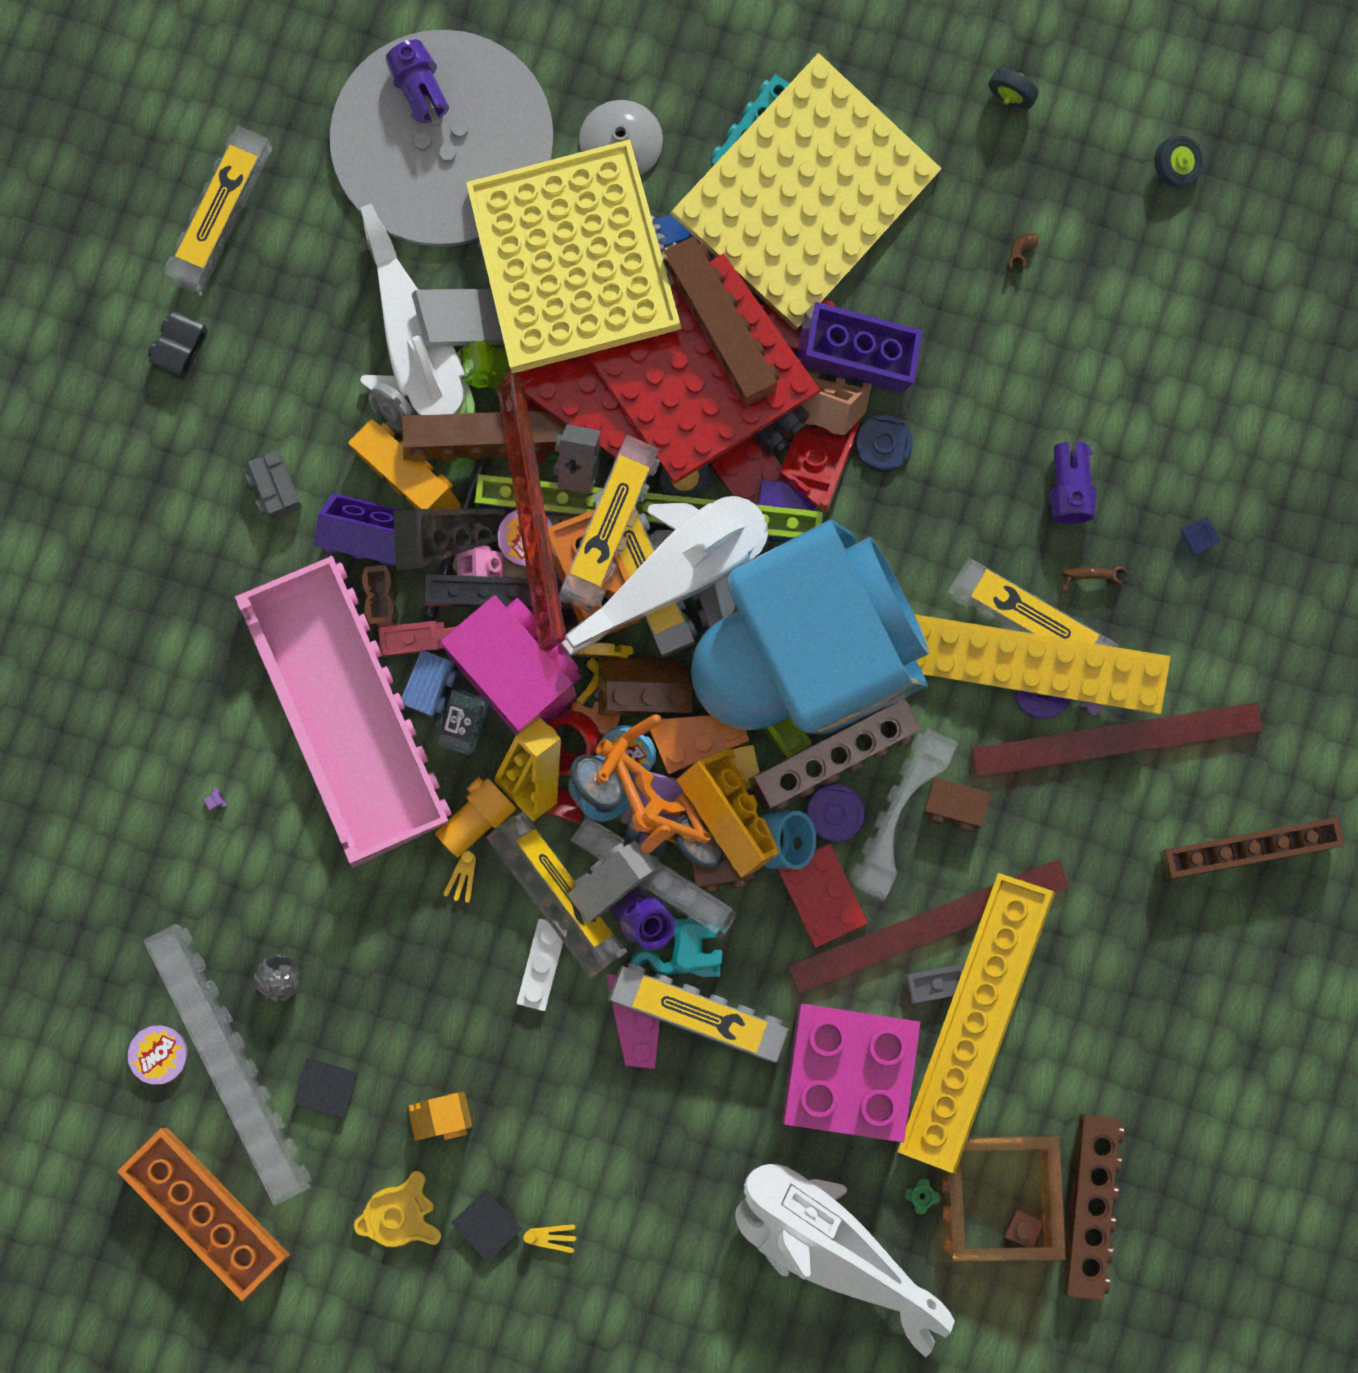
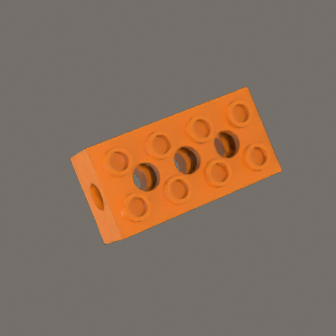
[542,509,644,636]

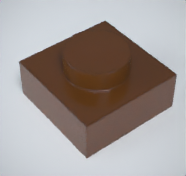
[1004,1209,1044,1250]

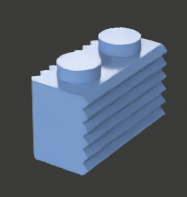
[401,650,458,719]

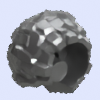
[253,954,300,1002]

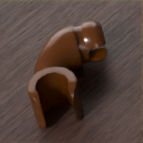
[1007,233,1038,272]

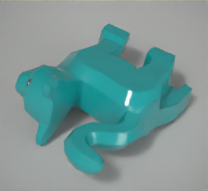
[631,917,723,977]

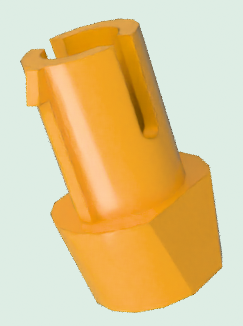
[435,777,516,858]

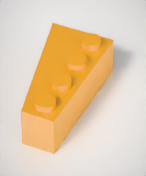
[348,419,461,533]
[677,748,780,878]

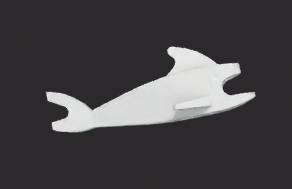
[360,204,484,415]
[559,496,768,656]
[735,1164,955,1357]

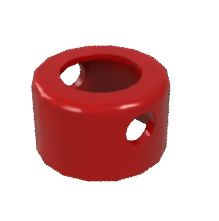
[546,710,601,775]

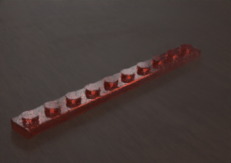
[497,374,566,651]
[972,702,1263,778]
[788,859,1070,993]

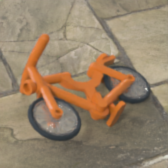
[570,714,725,869]

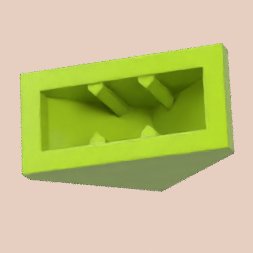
[763,717,812,758]

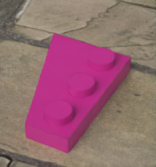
[606,974,660,1069]

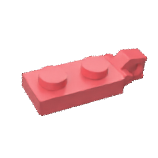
[378,621,456,657]

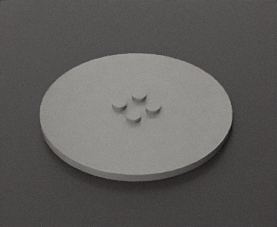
[330,30,554,247]

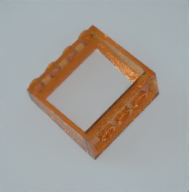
[941,1135,1066,1261]

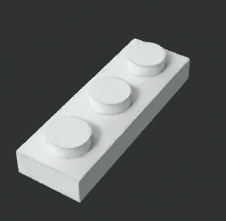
[517,918,568,1011]

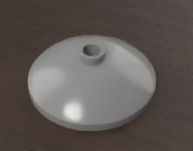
[579,100,663,177]

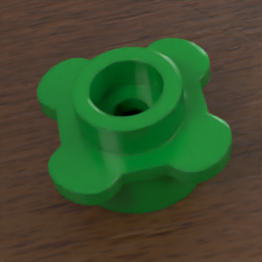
[905,1178,940,1215]

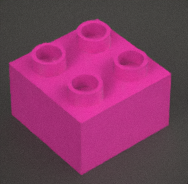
[440,595,581,735]
[781,1004,920,1143]

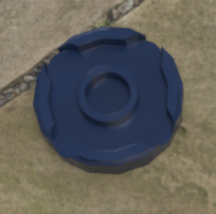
[856,415,913,472]

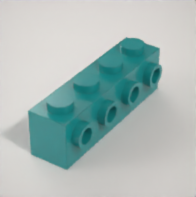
[710,74,790,168]

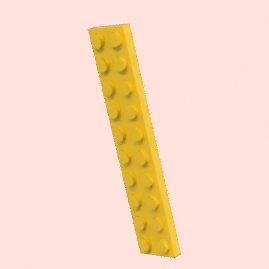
[914,614,1171,714]
[897,873,1055,1174]

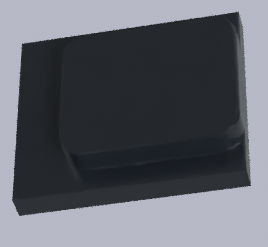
[293,1058,358,1118]
[451,1189,523,1262]

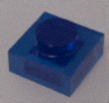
[1180,517,1221,556]

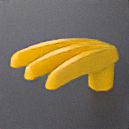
[575,657,599,705]
[443,851,476,903]
[523,1224,576,1253]

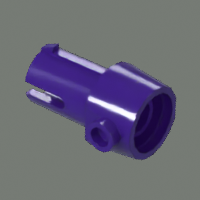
[385,39,449,123]
[1048,441,1097,524]
[610,888,675,950]

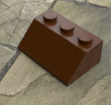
[599,657,692,717]

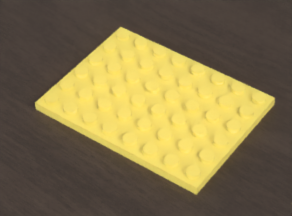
[670,53,942,330]
[466,139,681,374]

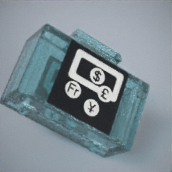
[436,689,491,755]

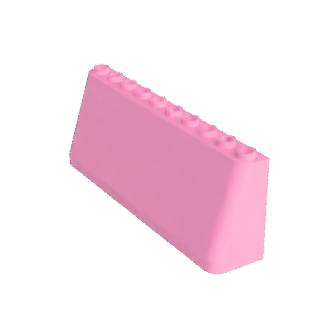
[235,556,452,868]

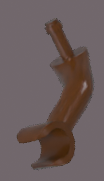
[1061,566,1127,593]

